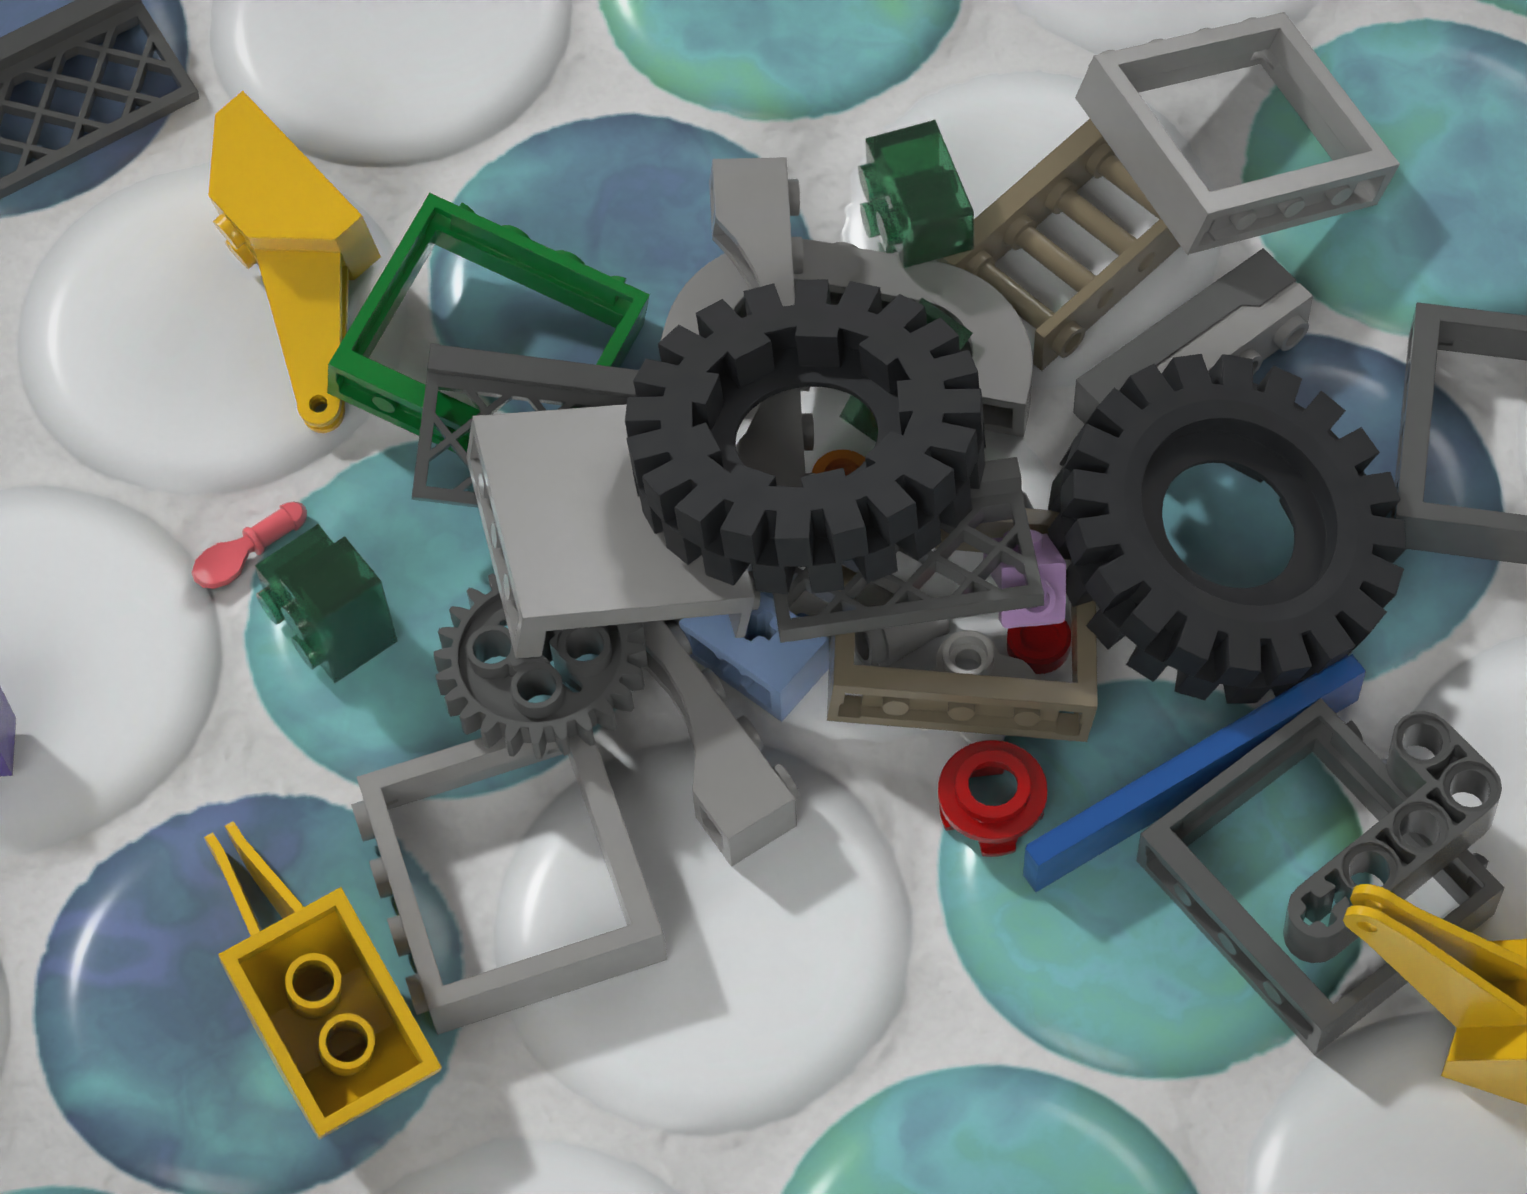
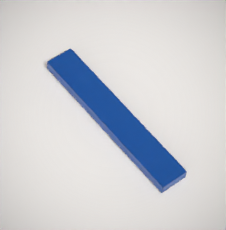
[1023,654,1366,892]

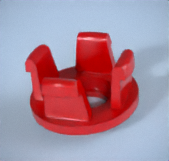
[938,740,1048,857]

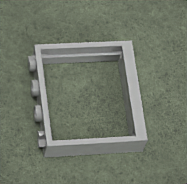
[1075,12,1400,255]
[351,735,667,1035]

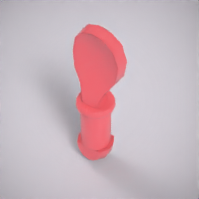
[191,501,307,589]

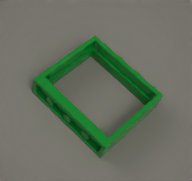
[327,193,650,453]

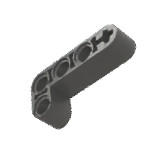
[1283,711,1502,963]

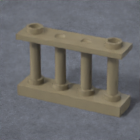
[936,119,1209,371]

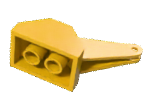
[208,91,381,433]
[204,821,442,1140]
[1343,884,1527,1105]

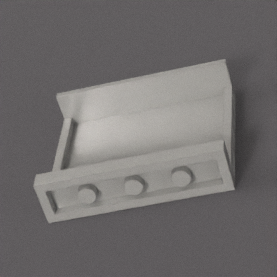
[466,404,760,659]

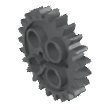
[434,573,648,759]

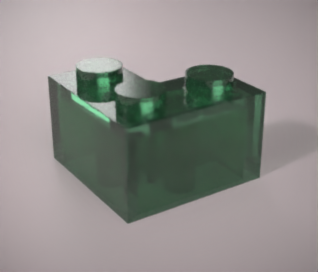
[858,120,974,268]
[255,524,398,683]

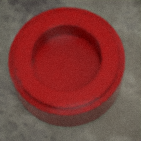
[1006,620,1071,674]

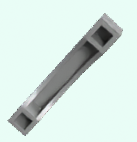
[709,157,816,487]
[642,620,800,867]

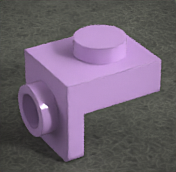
[983,530,1066,628]

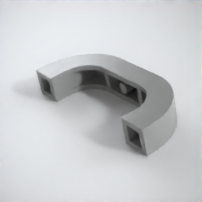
[661,239,1033,437]

